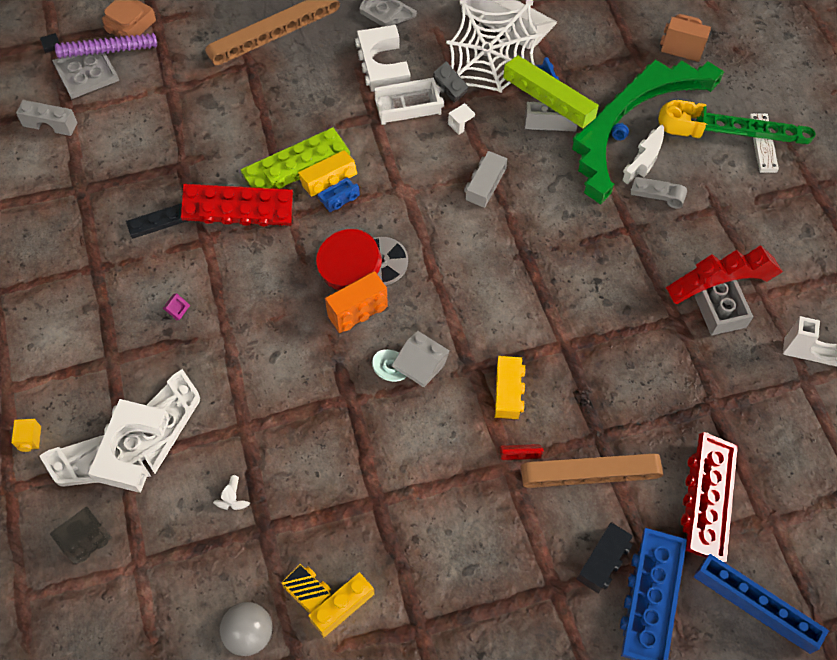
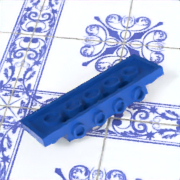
[620,528,687,660]

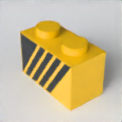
[282,564,331,614]

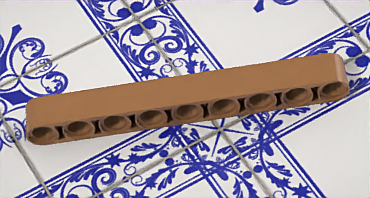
[205,0,340,65]

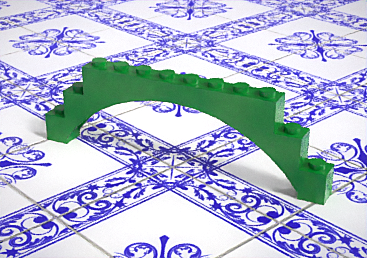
[572,60,724,205]

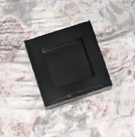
[40,33,60,53]

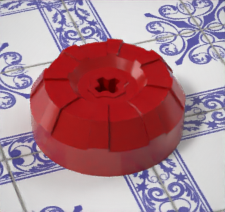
[316,229,382,290]

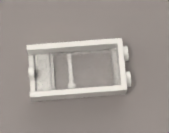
[374,78,444,125]

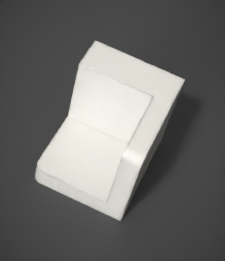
[448,103,475,135]

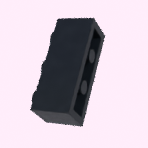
[576,522,633,593]

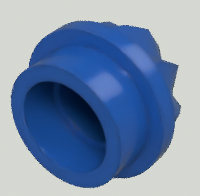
[611,123,629,141]

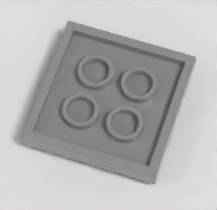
[52,52,119,99]

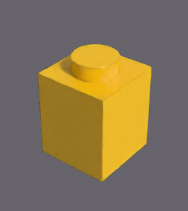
[12,419,41,452]

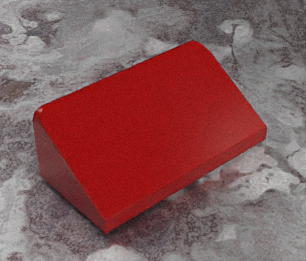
[500,444,544,460]

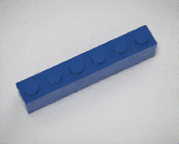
[694,553,829,654]

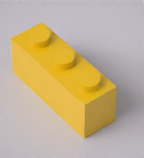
[298,150,357,197]
[495,356,525,419]
[308,572,374,637]

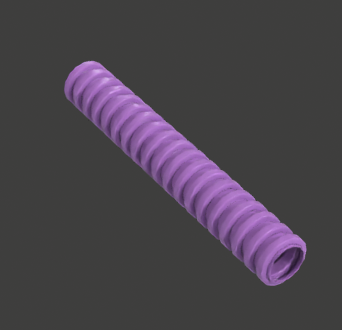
[55,33,157,59]

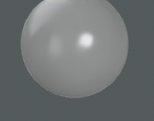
[219,602,272,656]

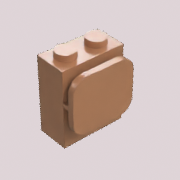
[102,0,156,38]
[660,14,711,62]

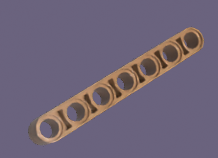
[521,454,663,488]

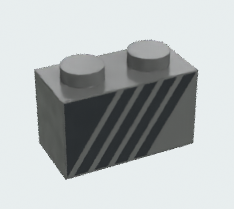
[432,61,469,103]

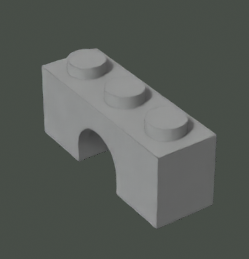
[16,100,78,136]

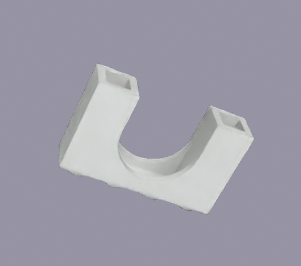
[355,25,410,92]
[783,316,837,366]
[88,399,170,493]

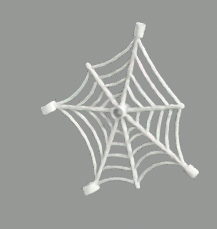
[439,0,543,93]

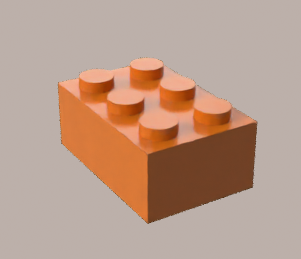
[325,271,388,333]

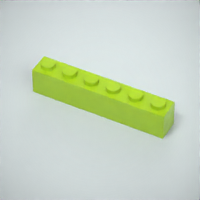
[503,55,599,128]

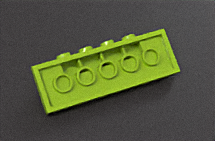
[240,127,350,189]

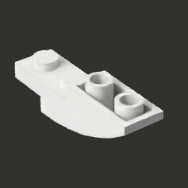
[622,125,664,184]

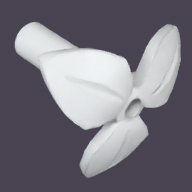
[213,475,250,510]

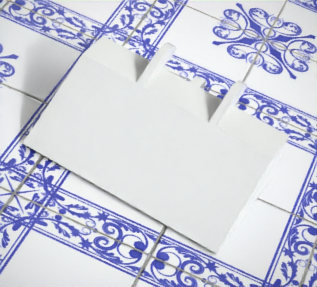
[461,0,557,49]

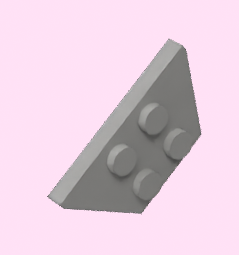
[360,0,417,27]

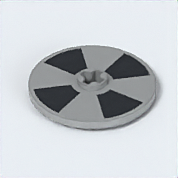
[373,237,408,286]

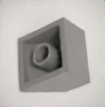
[392,331,449,387]

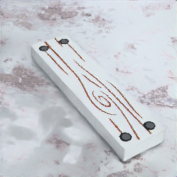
[749,114,779,173]

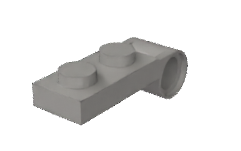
[631,177,687,209]

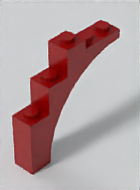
[666,245,783,304]

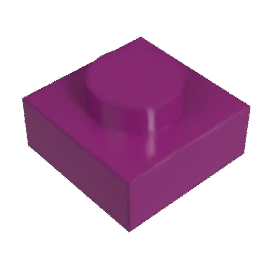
[163,293,190,320]

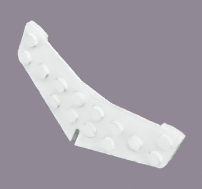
[40,369,200,486]

